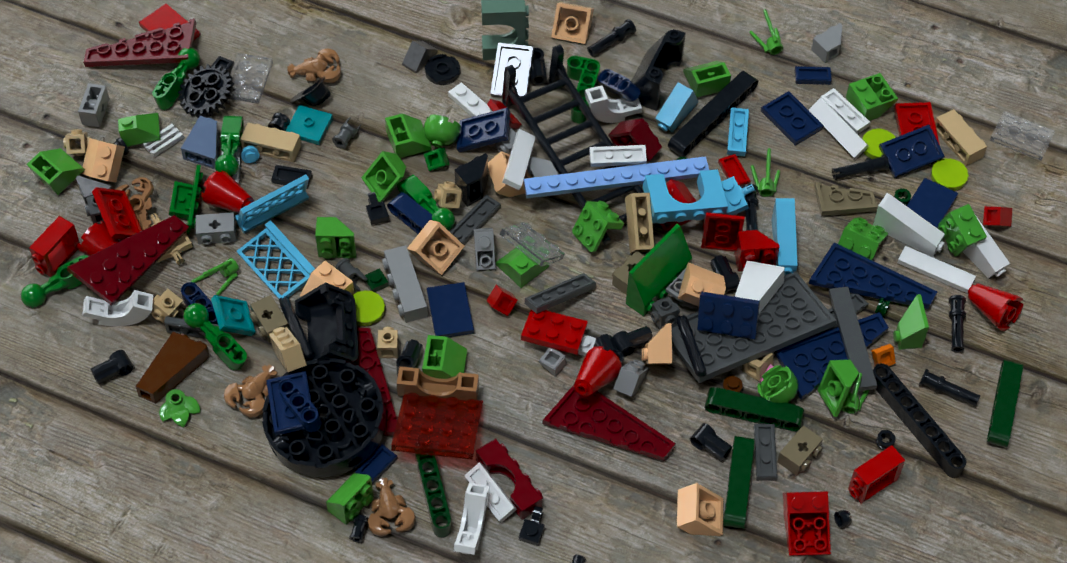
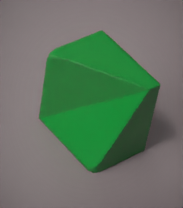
[424,148,450,171]

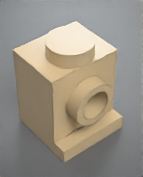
[377,327,398,358]
[743,353,773,381]

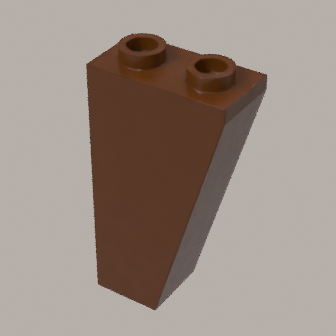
[135,331,210,404]

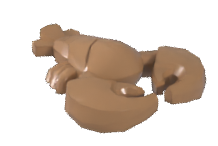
[287,48,341,83]
[116,177,154,230]
[224,365,277,417]
[368,478,416,536]

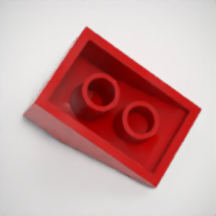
[701,212,745,252]

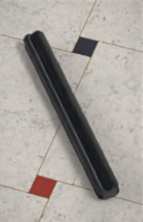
[279,296,314,361]

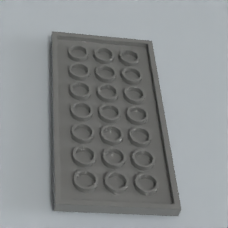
[661,271,836,383]

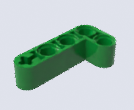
[567,56,600,123]

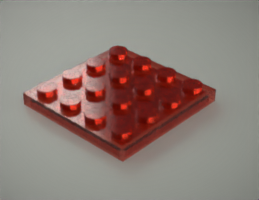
[391,393,483,460]

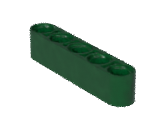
[986,359,1023,448]
[705,387,804,431]
[723,436,755,529]
[415,441,451,538]

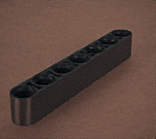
[668,71,759,157]
[873,363,967,478]

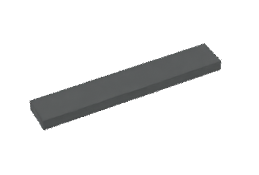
[828,287,877,391]

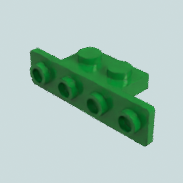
[169,164,203,235]

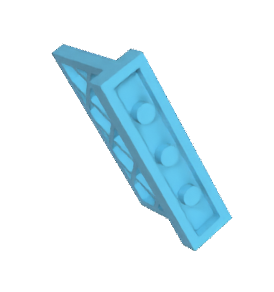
[235,175,309,233]
[237,220,315,299]

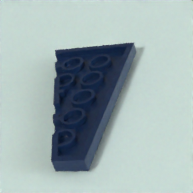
[808,243,937,309]
[775,312,889,400]

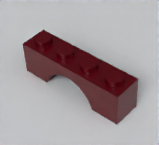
[476,438,543,520]

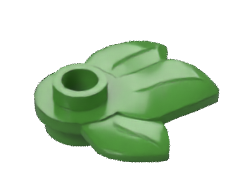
[159,389,200,427]

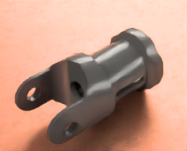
[332,117,361,149]
[336,258,367,291]

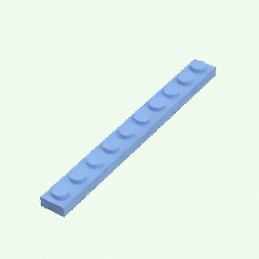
[523,156,709,199]

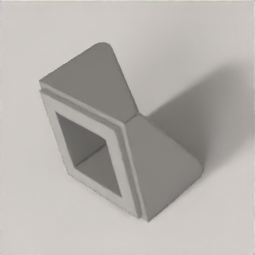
[539,348,566,377]

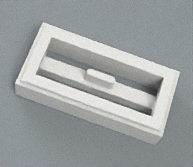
[143,124,184,157]

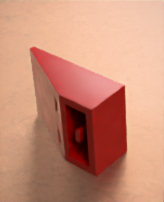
[783,491,831,556]

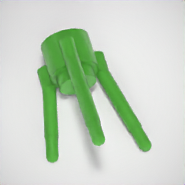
[749,10,783,55]
[750,148,780,197]
[191,258,239,296]
[842,373,870,414]

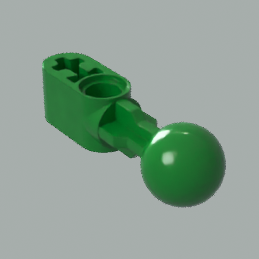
[152,48,200,110]
[215,116,244,177]
[397,174,455,230]
[21,255,88,308]
[183,303,247,370]

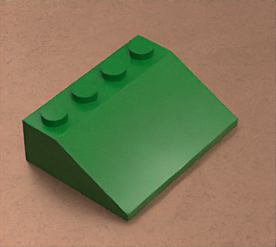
[626,224,692,317]

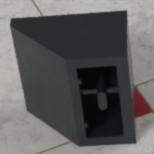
[455,153,488,207]

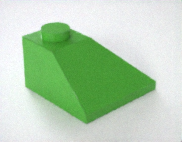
[118,113,161,146]
[361,151,406,202]
[495,242,549,288]
[893,294,929,350]
[817,360,859,417]

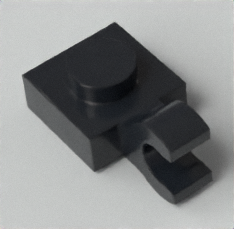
[366,192,389,225]
[518,506,545,546]

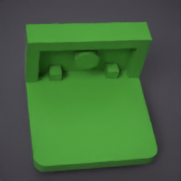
[572,201,624,252]
[938,204,987,256]
[838,218,888,261]

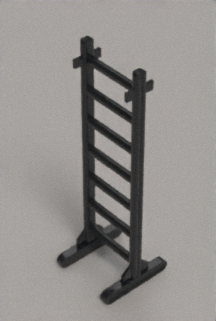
[502,44,644,245]

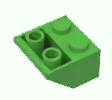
[683,61,731,97]
[846,73,898,121]
[385,113,432,158]
[26,148,85,195]
[315,217,357,259]
[422,335,467,379]
[326,473,373,525]

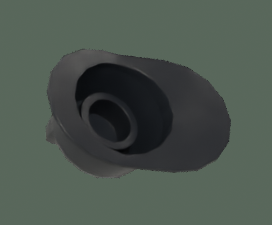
[290,76,331,106]

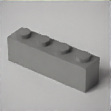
[382,245,428,323]

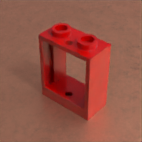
[29,216,80,277]
[848,445,905,504]

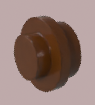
[723,376,743,392]

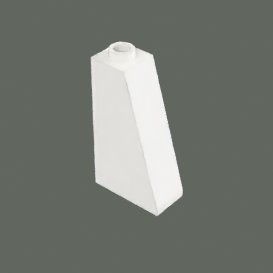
[873,193,945,257]
[963,213,1010,278]
[735,261,785,313]

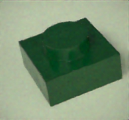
[363,268,389,292]

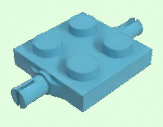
[721,176,755,215]

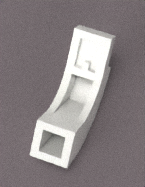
[585,85,642,123]
[82,290,153,326]
[454,482,489,555]

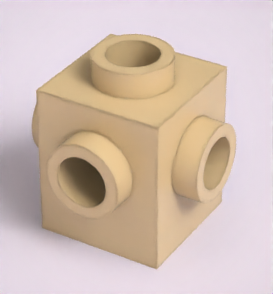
[63,129,91,156]
[434,181,462,210]
[151,289,183,324]

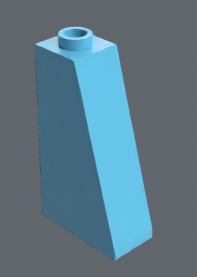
[771,198,798,276]

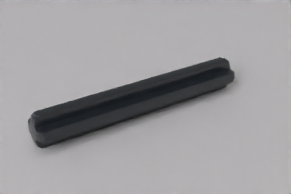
[677,315,706,377]

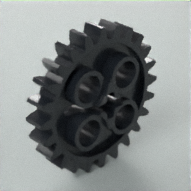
[178,64,235,118]

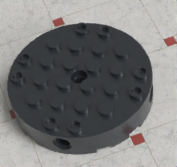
[262,358,387,477]

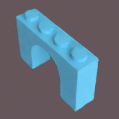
[642,169,728,224]

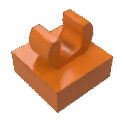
[871,344,896,366]

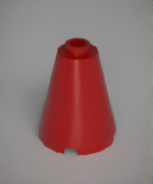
[201,170,254,213]
[77,221,119,256]
[968,283,1024,331]
[574,346,622,397]

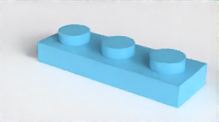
[727,107,749,156]

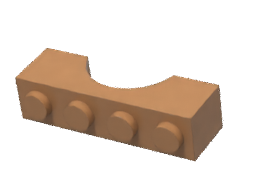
[397,367,479,404]

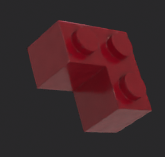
[608,118,662,161]

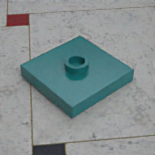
[286,105,333,145]
[211,295,255,336]

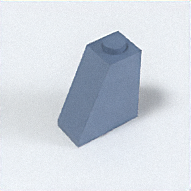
[181,116,219,169]

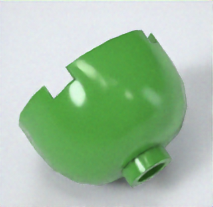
[424,114,461,148]
[757,365,798,403]

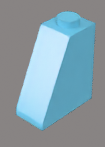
[655,82,698,132]

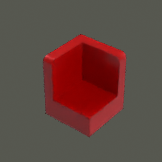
[983,206,1012,227]
[487,284,518,316]

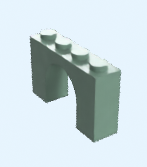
[481,0,529,60]

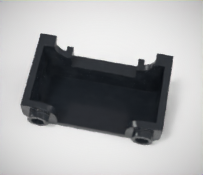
[631,30,686,111]
[295,282,359,363]

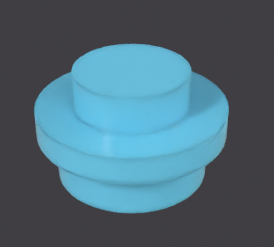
[241,146,260,163]

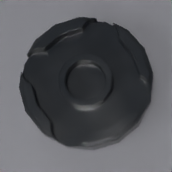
[425,54,460,85]

